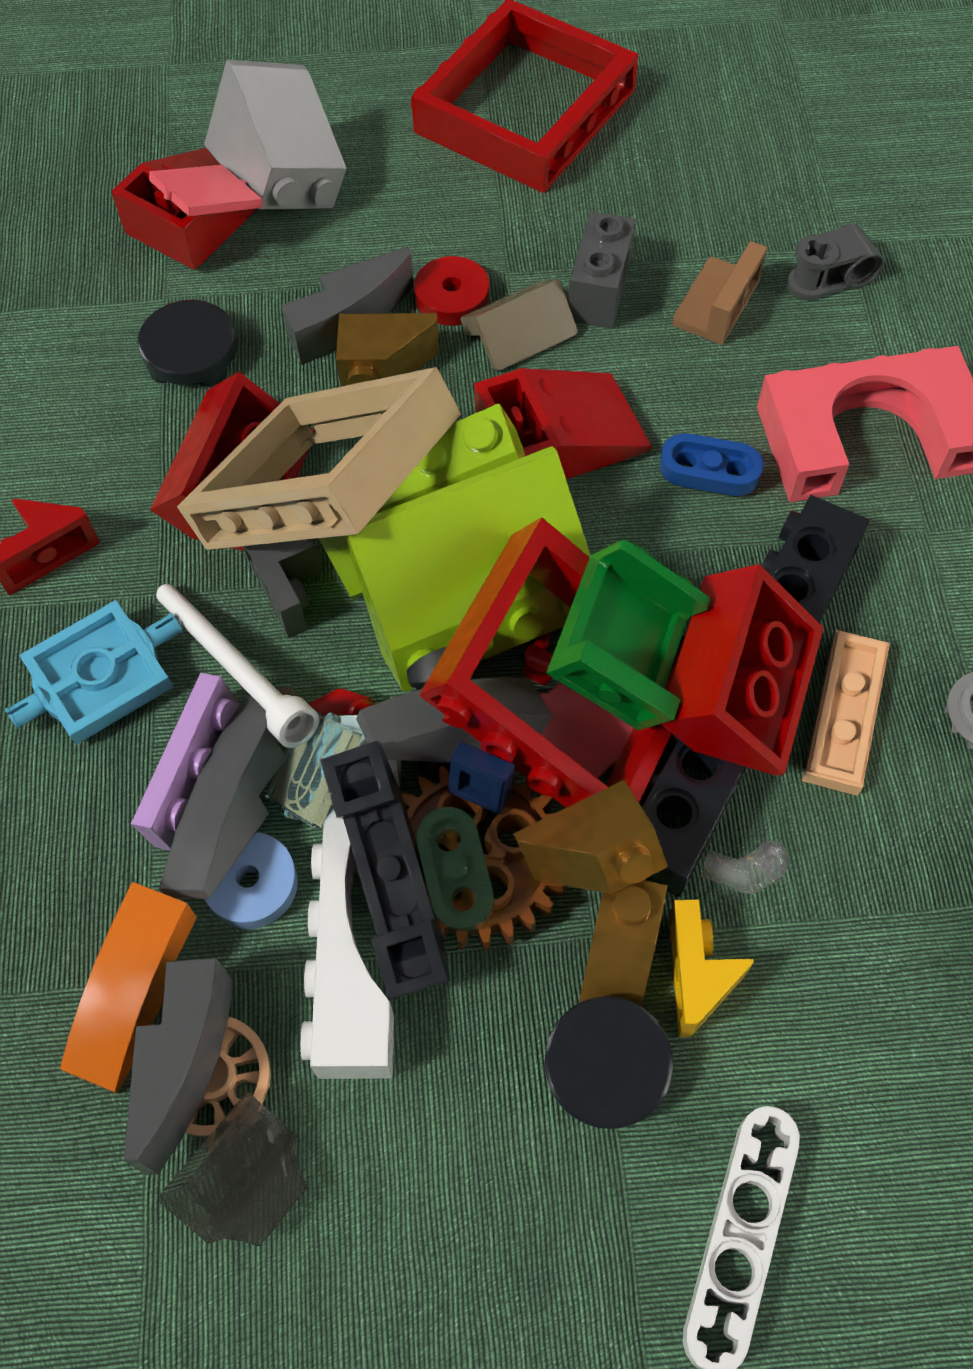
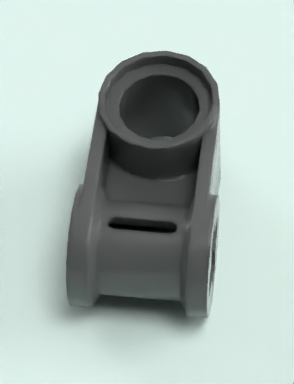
[787,223,885,301]

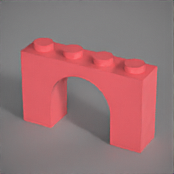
[757,346,973,503]

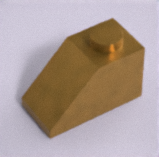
[336,313,439,387]
[514,780,668,894]
[579,880,668,1007]

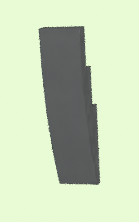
[159,686,299,899]

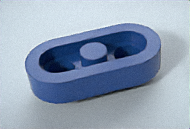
[659,433,764,496]

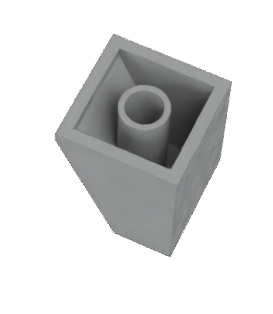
[204,60,347,209]

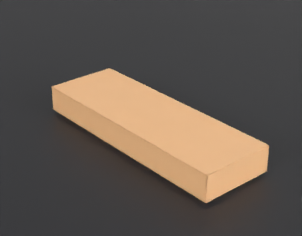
[802,630,890,796]

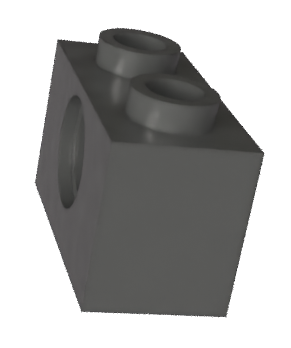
[568,211,636,329]

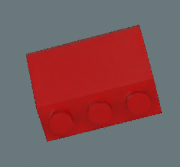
[150,372,316,551]
[662,564,824,776]

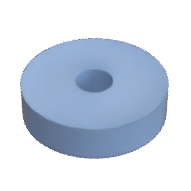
[205,832,298,929]

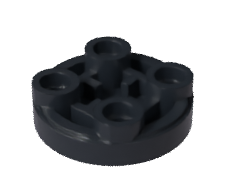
[138,300,237,386]
[545,996,673,1129]

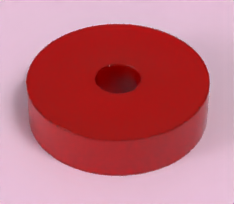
[414,256,489,326]

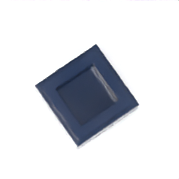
[448,741,515,814]

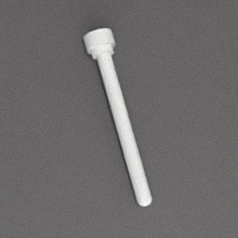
[156,584,319,748]

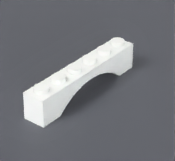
[300,715,402,1079]

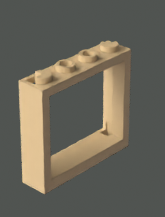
[177,367,461,550]

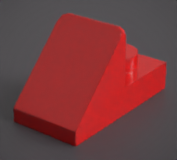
[0,499,100,596]

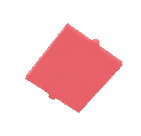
[149,165,262,216]
[540,682,633,780]

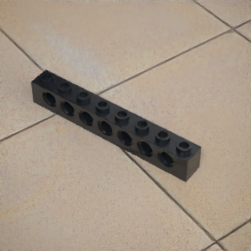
[642,495,870,897]

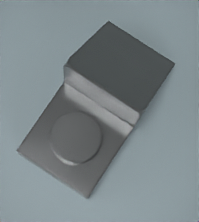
[243,540,324,638]

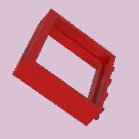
[410,0,639,193]
[419,517,685,808]

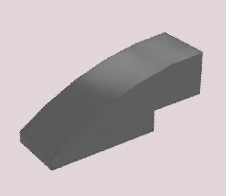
[281,246,414,365]
[356,677,553,763]
[124,958,233,1175]

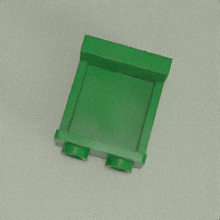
[546,540,711,730]

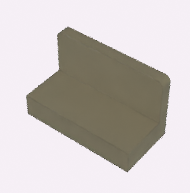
[460,279,578,370]

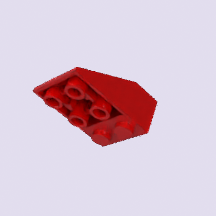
[111,148,258,270]
[474,368,652,479]

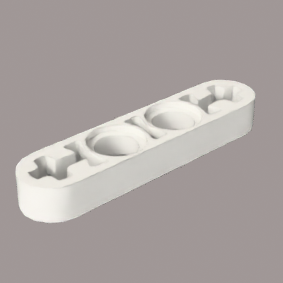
[682,1106,800,1369]

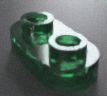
[417,807,495,931]

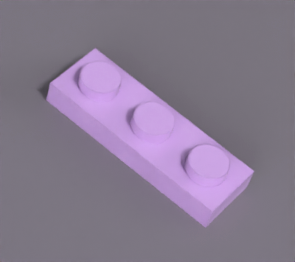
[131,673,240,851]

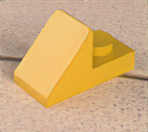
[668,899,754,1038]

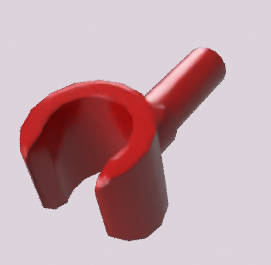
[522,631,553,686]

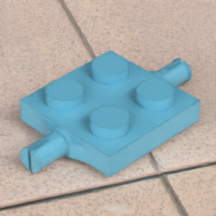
[5,600,183,745]

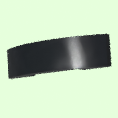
[320,741,450,1000]

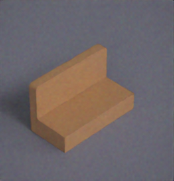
[672,241,768,345]

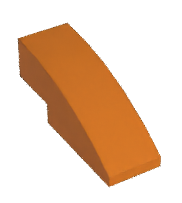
[60,882,197,1094]

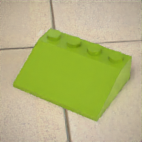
[345,446,590,693]

